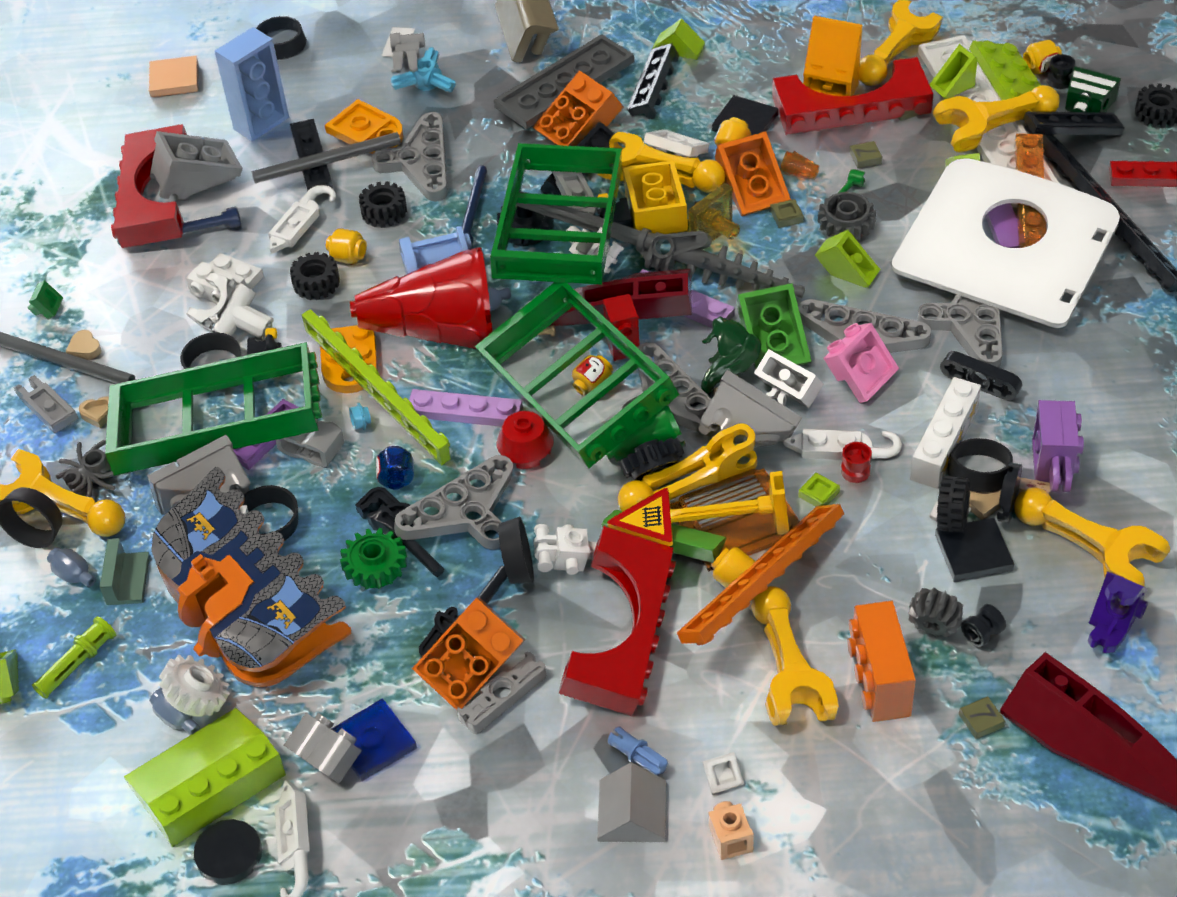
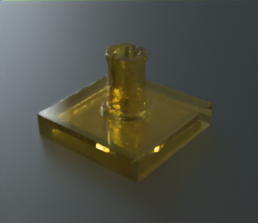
[688,182,740,242]

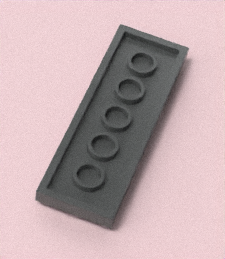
[494,34,635,129]

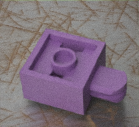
[1032,400,1084,492]

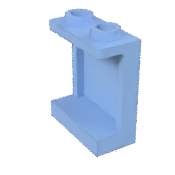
[399,226,472,274]

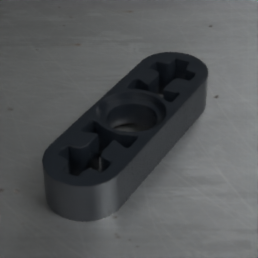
[940,351,1022,400]

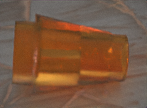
[780,151,820,180]

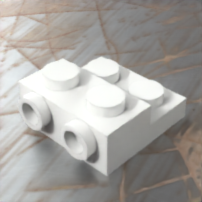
[186,253,264,304]

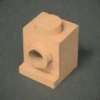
[709,801,754,860]

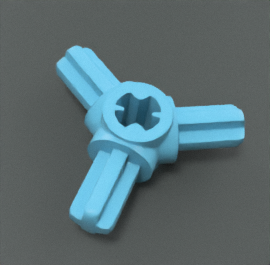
[391,47,456,93]

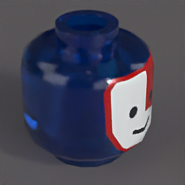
[376,446,414,490]

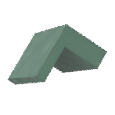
[100,538,150,605]

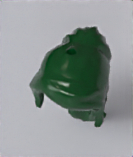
[701,316,761,394]

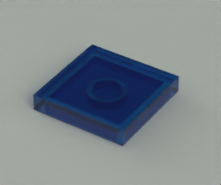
[331,698,417,782]

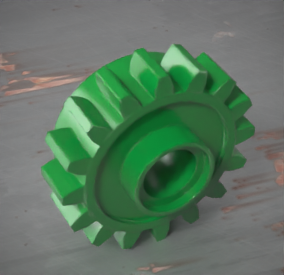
[340,528,407,589]

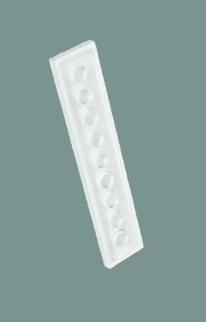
[918,35,1059,208]

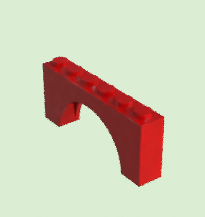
[772,57,933,135]
[111,124,187,248]
[558,526,676,716]

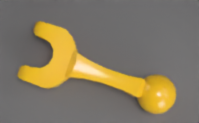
[858,0,943,86]
[932,85,1060,152]
[598,132,725,193]
[617,423,757,512]
[0,449,126,537]
[1014,487,1170,587]
[751,586,838,726]

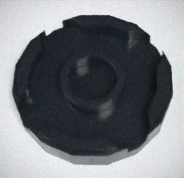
[997,462,1022,523]
[194,819,262,885]

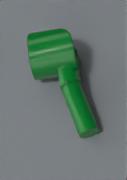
[838,169,865,193]

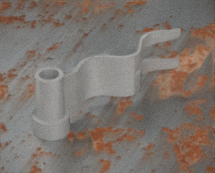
[390,33,425,74]

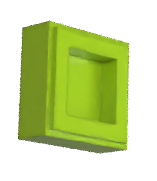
[798,472,840,507]

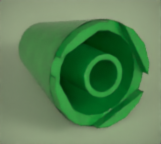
[606,405,686,463]

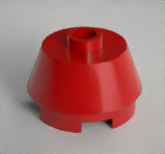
[496,411,554,469]

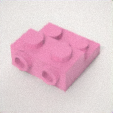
[823,323,899,403]

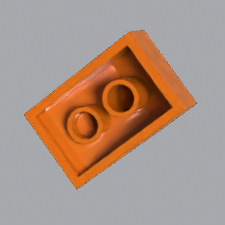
[715,131,791,216]

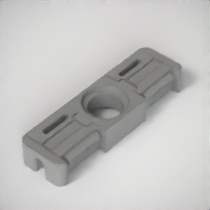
[457,652,547,734]

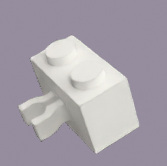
[754,349,824,408]

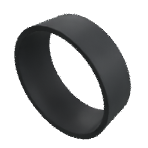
[256,16,306,60]
[180,332,241,369]
[947,438,1013,492]
[242,485,298,541]
[0,487,63,548]
[498,516,534,584]

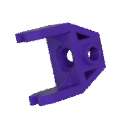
[1087,571,1148,654]

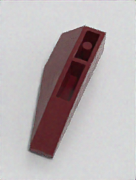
[548,269,692,327]
[999,652,1177,810]

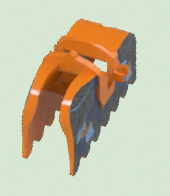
[151,467,352,687]

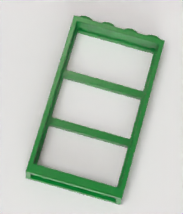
[490,143,622,285]
[475,282,680,468]
[105,342,322,476]

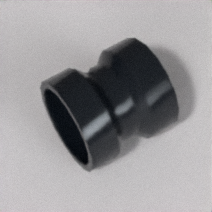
[1047,54,1075,89]
[961,604,1006,647]

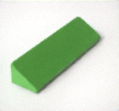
[601,510,726,563]

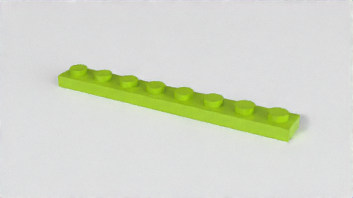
[301,309,451,466]

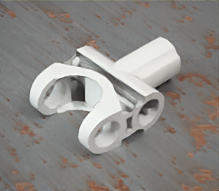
[186,273,274,340]

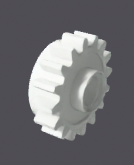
[159,655,230,716]

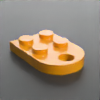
[325,99,403,154]
[320,325,378,393]

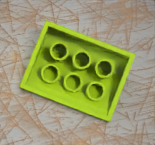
[123,708,286,847]

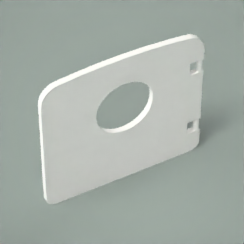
[892,158,1120,328]

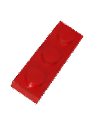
[1109,161,1177,187]

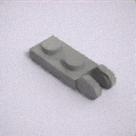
[14,375,78,433]

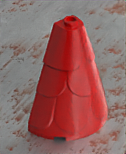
[350,247,493,349]

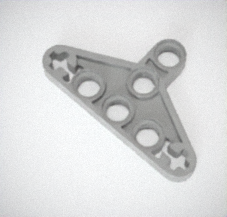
[372,112,447,201]
[917,294,1002,367]
[798,299,931,353]
[622,342,716,437]
[394,455,513,550]

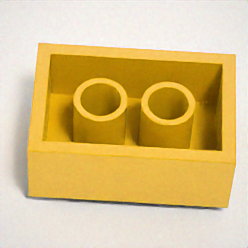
[623,160,688,234]

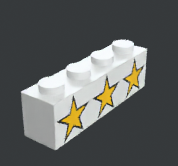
[910,377,981,489]

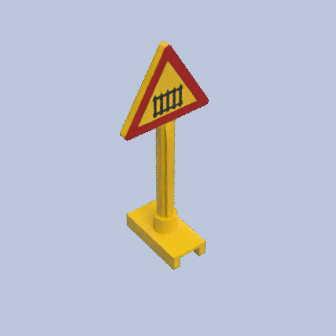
[607,471,789,546]

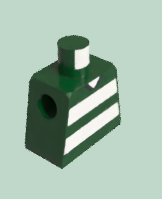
[1065,66,1121,113]

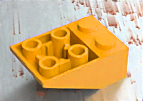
[803,16,862,96]

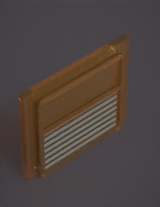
[670,468,800,572]

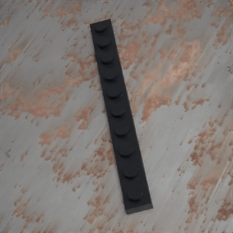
[1024,125,1177,292]

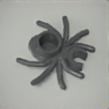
[56,440,116,497]

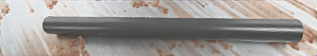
[251,132,401,184]
[0,332,136,384]

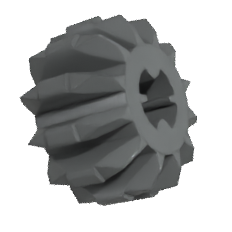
[908,588,963,637]

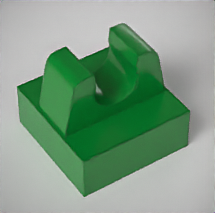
[27,280,64,319]

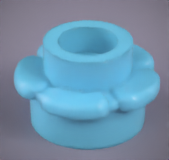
[349,403,371,430]

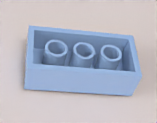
[215,27,289,141]

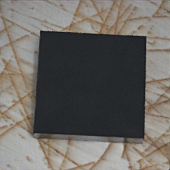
[712,95,779,135]
[935,517,1014,582]

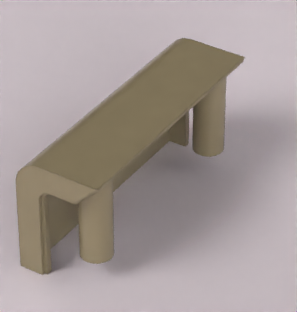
[495,0,559,63]

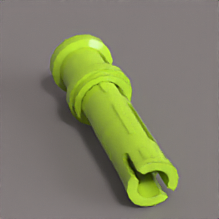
[32,616,116,699]

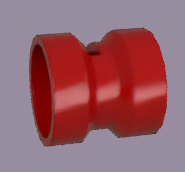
[841,442,872,483]

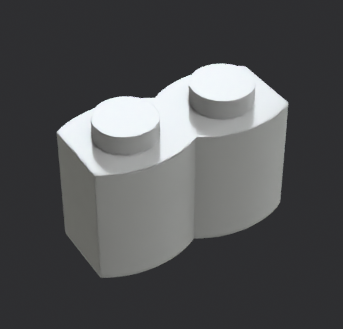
[276,421,344,467]
[284,713,362,783]

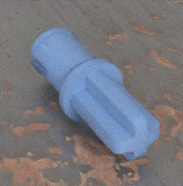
[608,727,668,776]

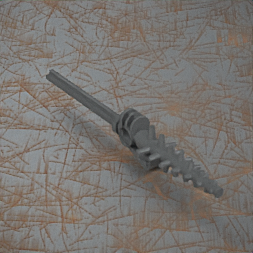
[517,191,805,298]

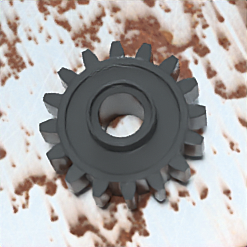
[818,192,876,240]

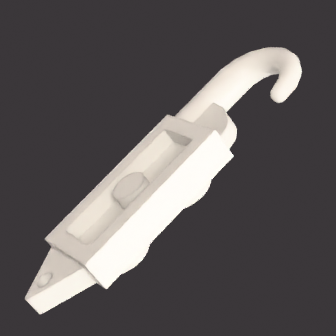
[268,185,336,254]
[784,429,902,460]
[274,780,310,897]

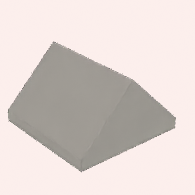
[597,762,666,842]

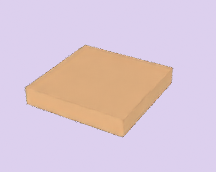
[149,55,198,97]

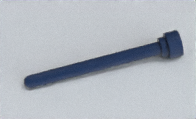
[462,165,487,250]
[117,206,241,246]

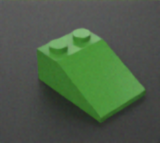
[736,283,812,370]

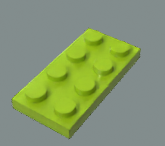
[969,40,1040,100]

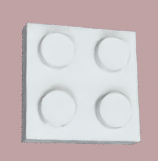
[644,129,710,158]

